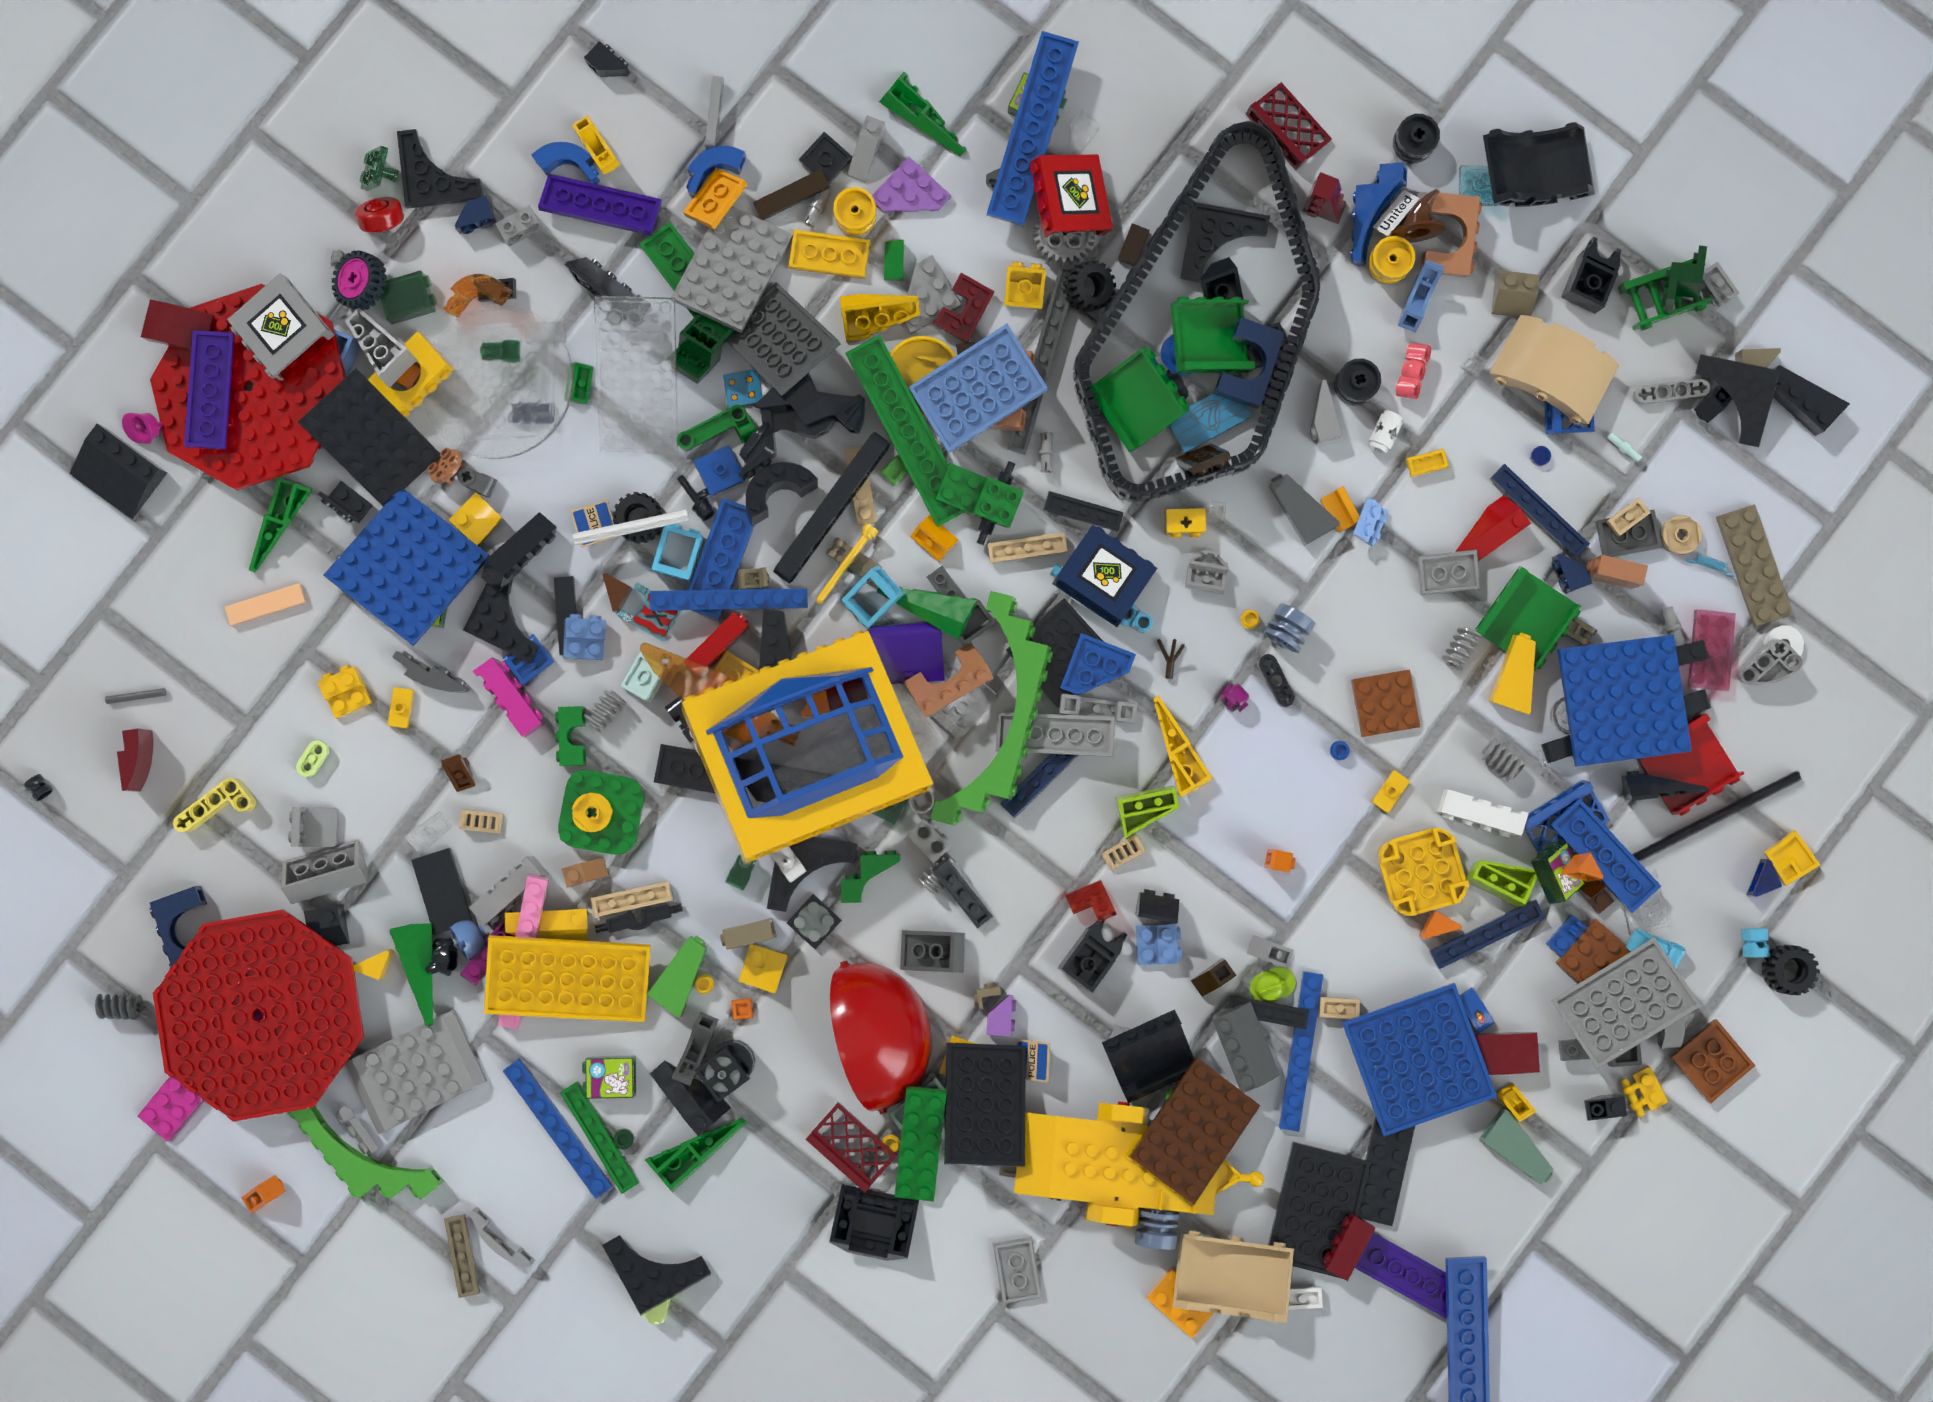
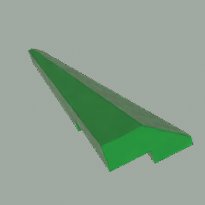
[879,72,966,156]
[248,477,313,572]
[877,587,978,640]
[389,923,433,1026]
[645,1117,746,1193]

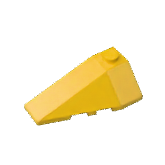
[840,294,920,342]
[505,908,587,941]

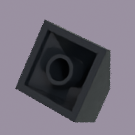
[1200,257,1244,300]
[304,905,350,946]

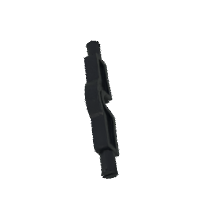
[595,903,683,933]

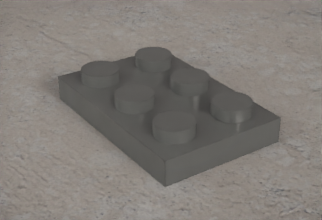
[1595,509,1662,557]

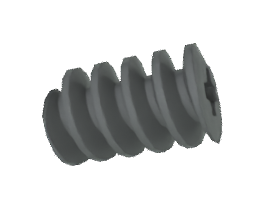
[95,994,143,1020]

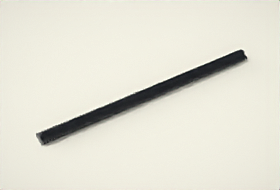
[1632,771,1802,863]

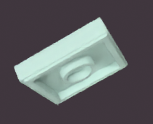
[621,653,670,703]

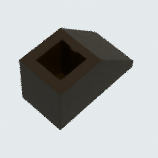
[1190,958,1237,997]

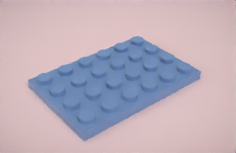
[908,324,1049,453]

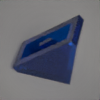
[1746,859,1782,897]

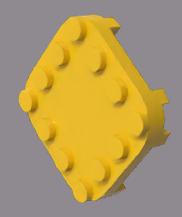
[1378,828,1469,916]

